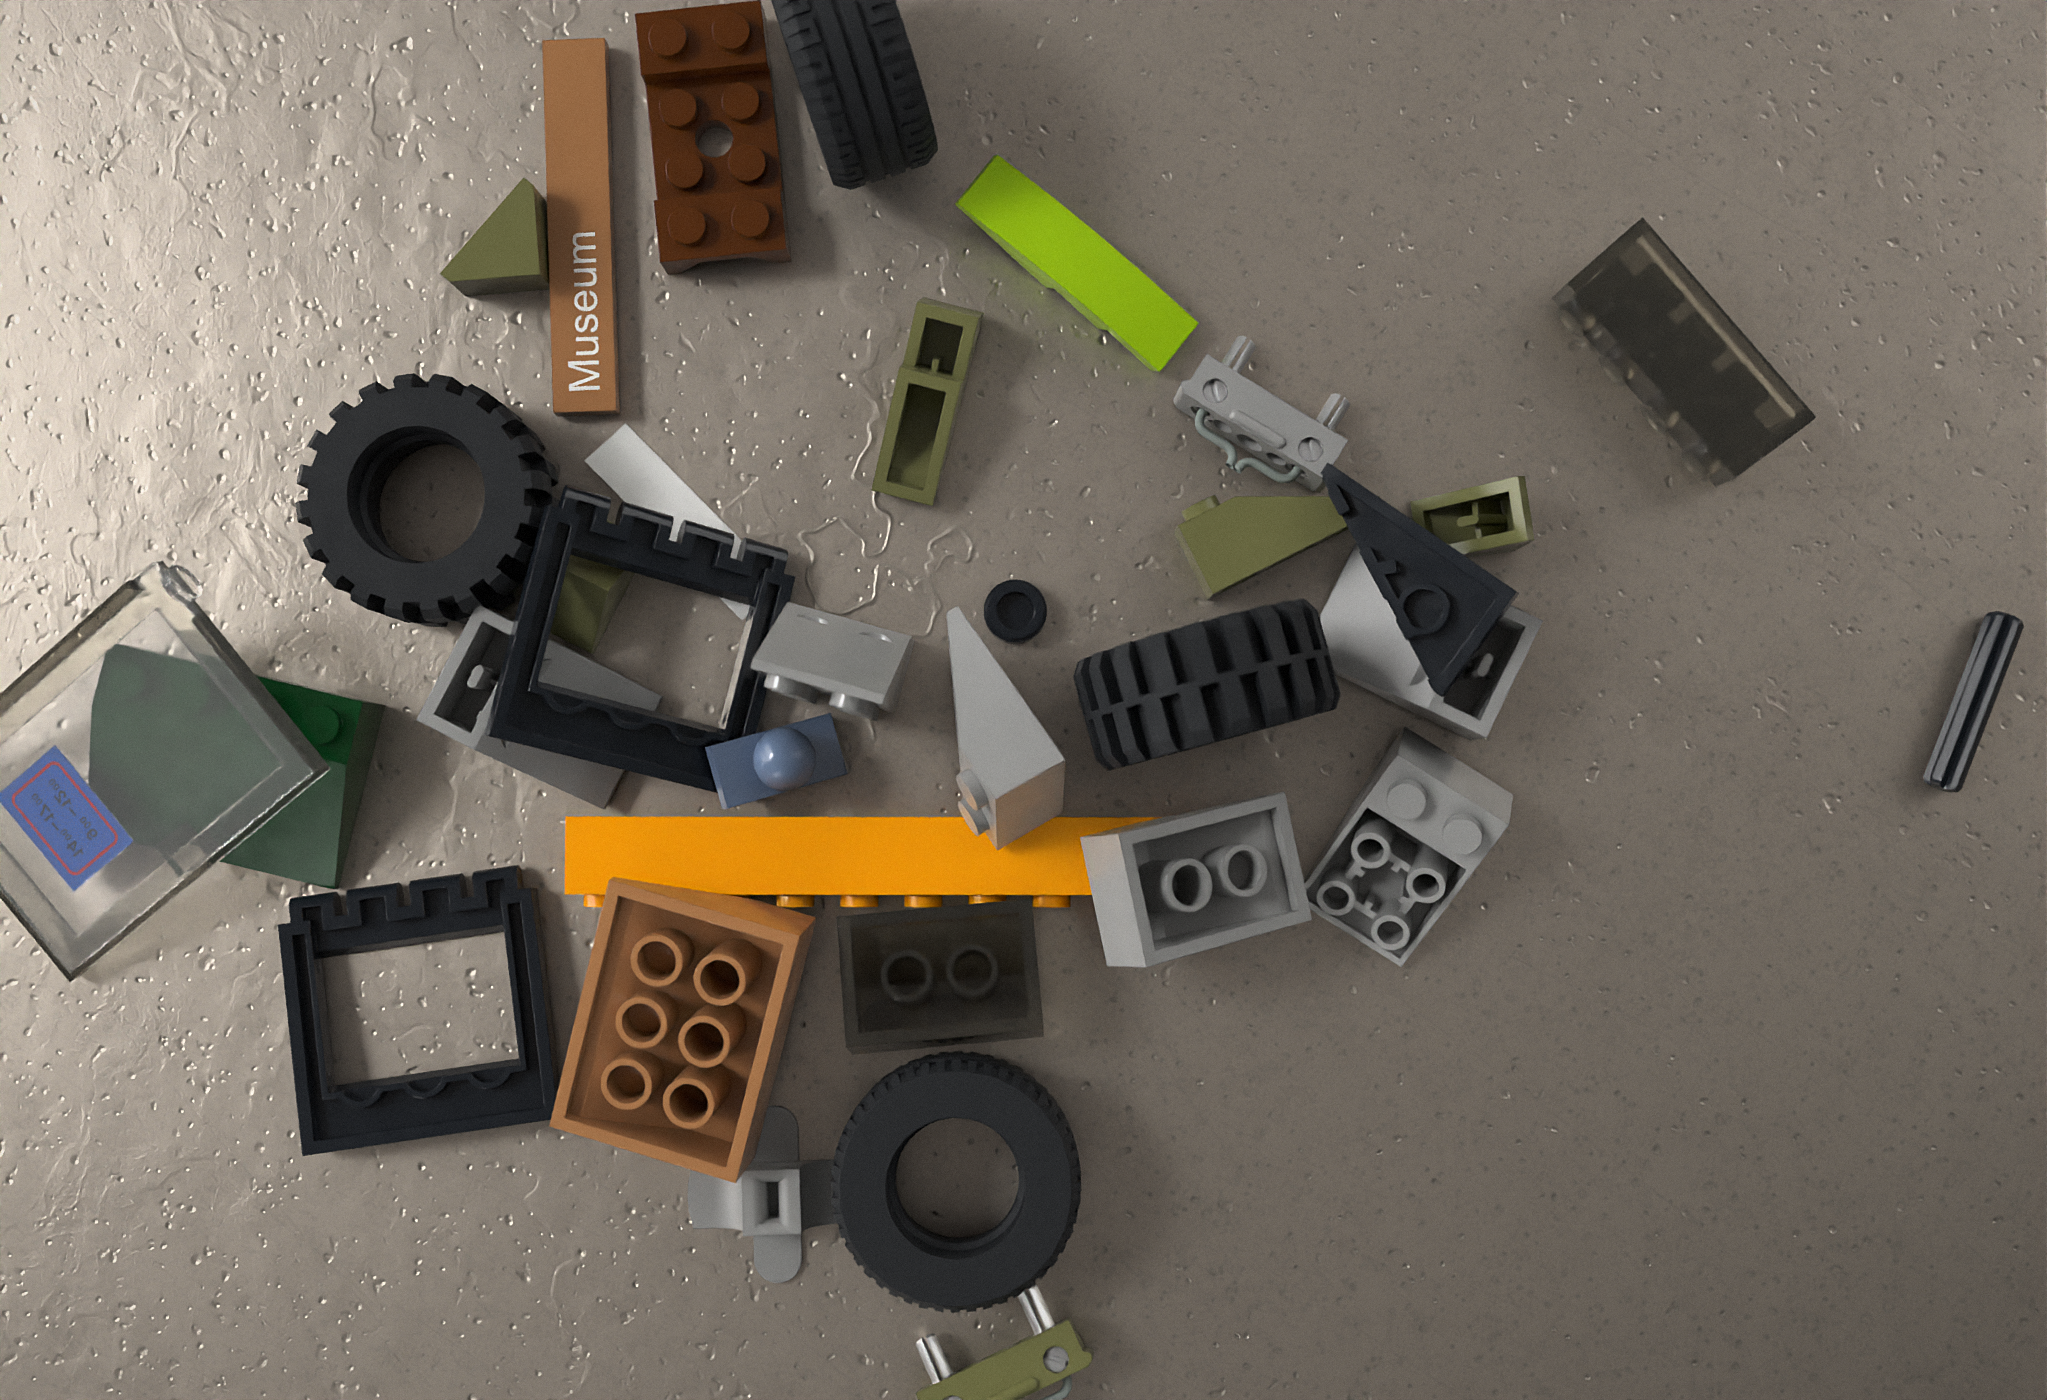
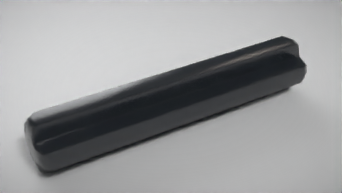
[1923,611,2024,792]

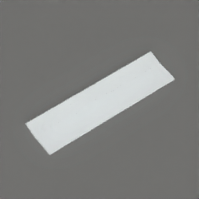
[584,423,750,620]

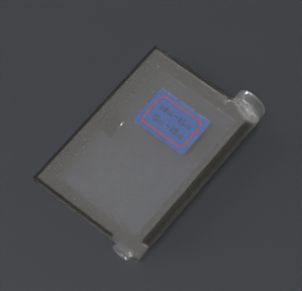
[0,561,331,982]

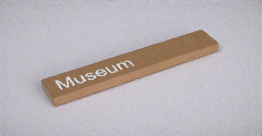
[542,38,620,417]

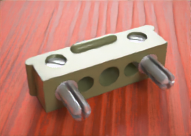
[915,1285,1094,1400]

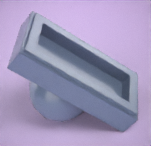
[705,713,847,809]

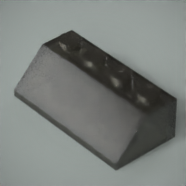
[1552,217,1816,487]

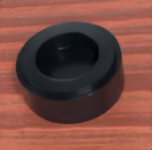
[984,579,1047,644]

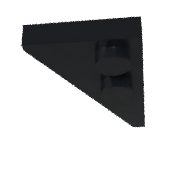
[1321,463,1519,697]

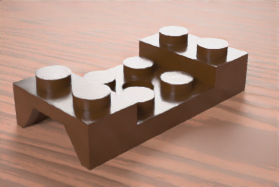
[635,0,792,275]

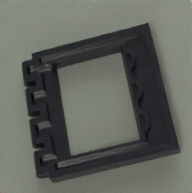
[484,485,796,793]
[278,865,560,1156]

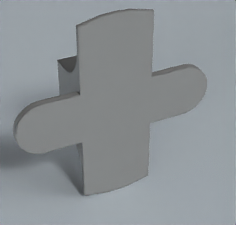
[688,1105,838,1283]

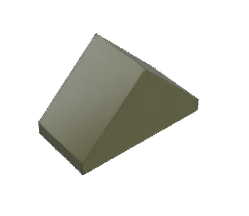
[440,178,549,296]
[1410,476,1535,558]
[550,520,635,654]

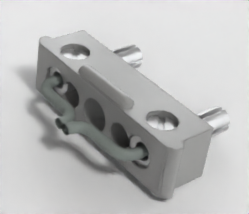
[1173,336,1350,492]

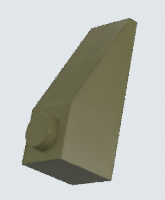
[1174,495,1380,600]

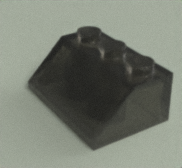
[837,898,1044,1055]

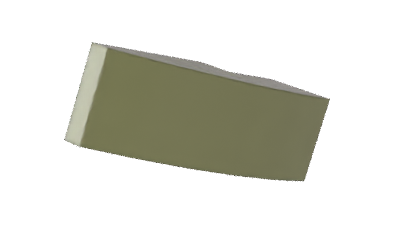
[871,297,984,506]

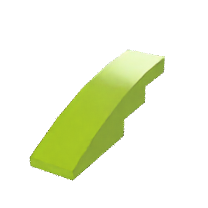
[955,154,1199,372]

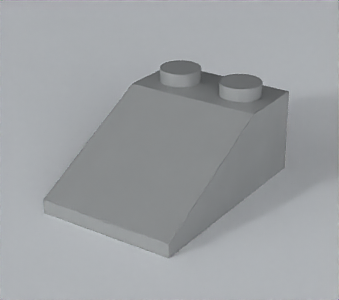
[947,606,1065,851]
[1080,792,1312,967]

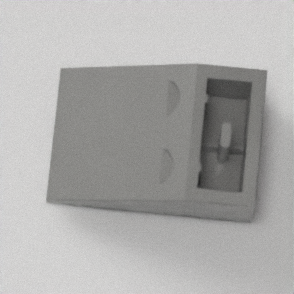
[1319,543,1543,740]
[750,602,915,721]
[416,605,663,810]
[1304,727,1513,967]

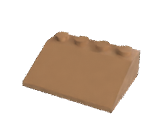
[549,877,817,1183]

